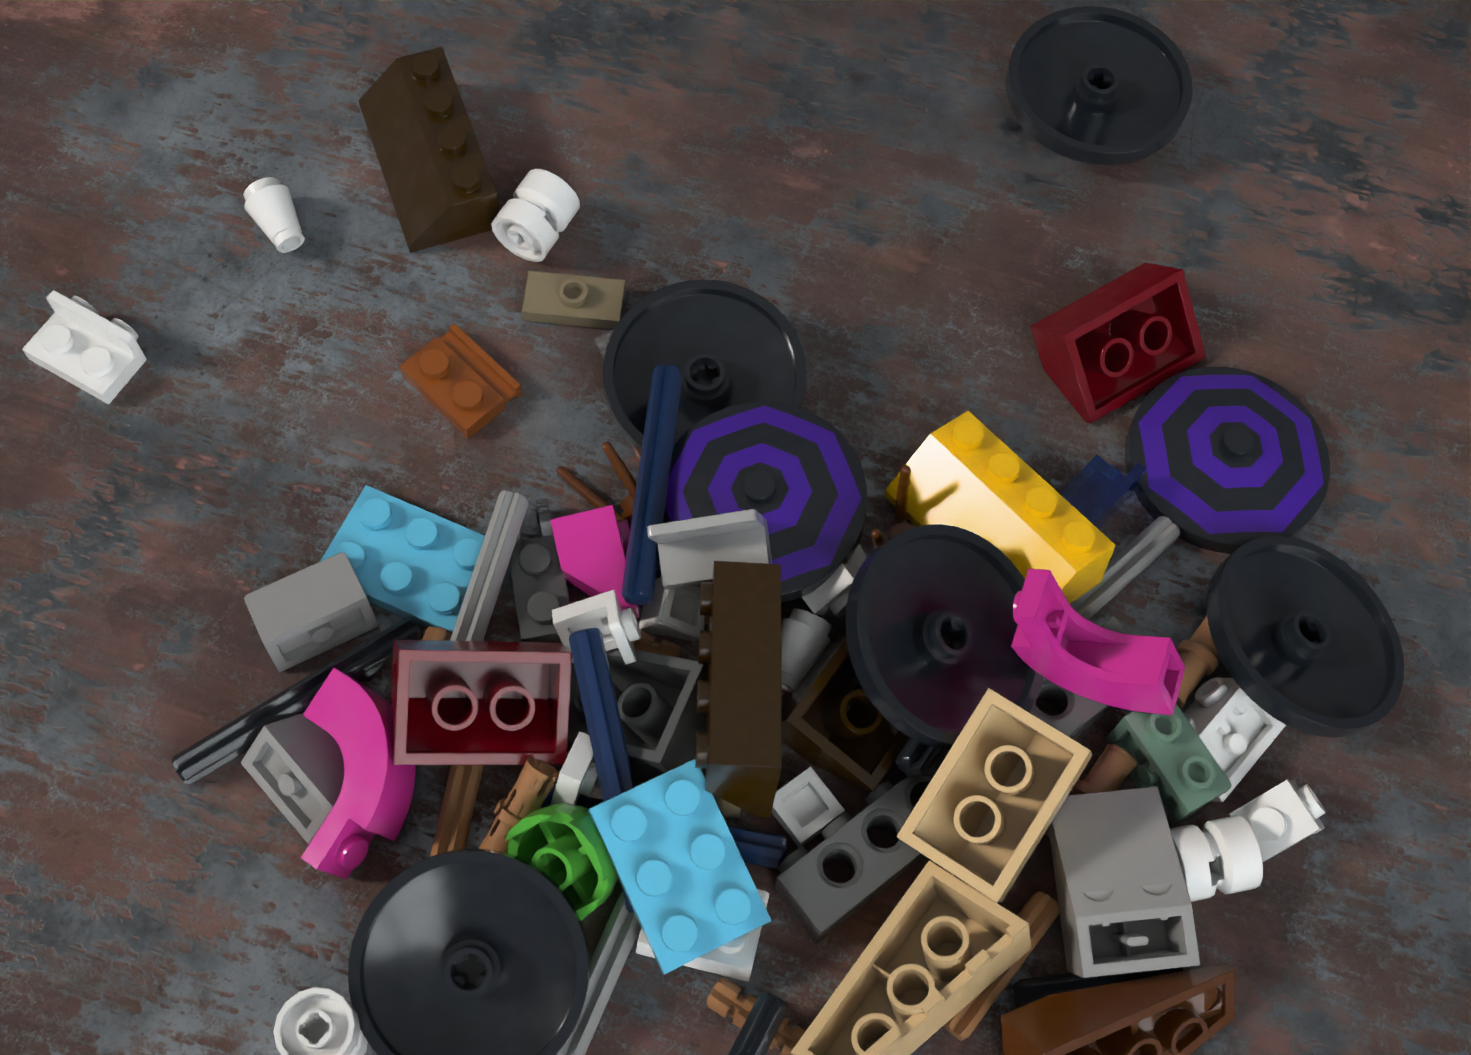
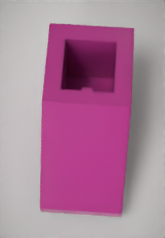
[550,505,640,619]

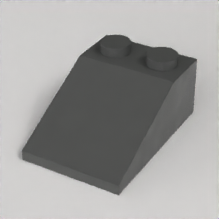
[567,648,708,782]

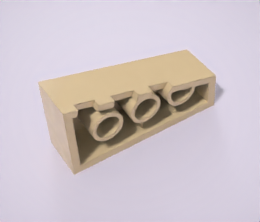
[791,860,1031,1055]

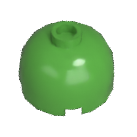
[505,803,619,921]

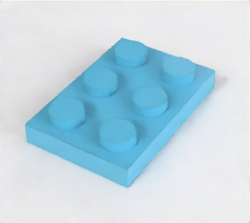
[321,485,485,633]
[588,759,772,975]

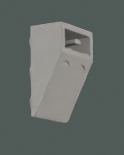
[1048,786,1200,978]

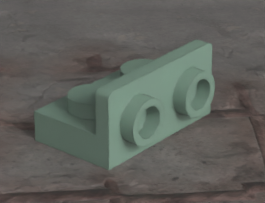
[1105,704,1232,829]

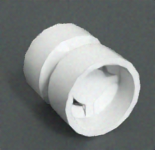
[491,169,580,262]
[1170,815,1263,902]
[273,987,368,1055]

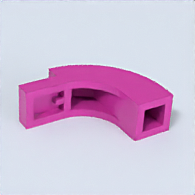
[1011,569,1185,715]
[301,668,416,880]

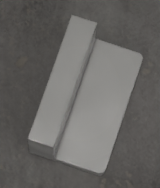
[647,509,772,589]
[244,552,380,673]
[241,713,344,844]

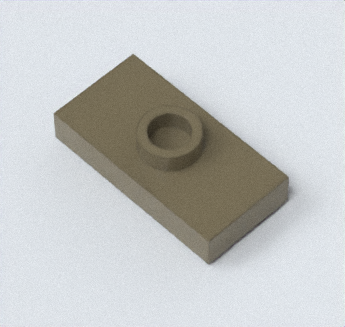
[522,270,626,330]

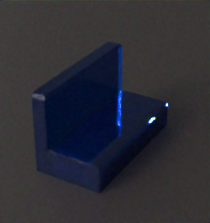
[1060,455,1147,530]

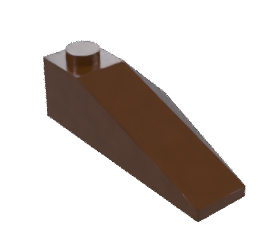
[1001,963,1235,1055]

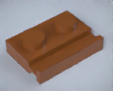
[399,323,523,439]

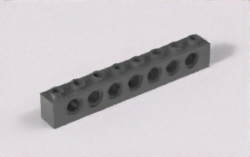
[774,616,1131,944]

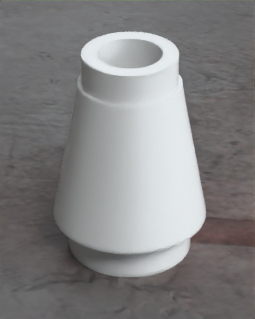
[243,177,305,253]
[781,608,832,692]

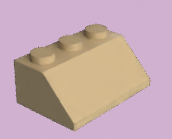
[896,688,1093,903]

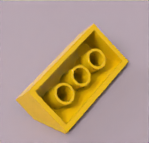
[884,411,1116,604]

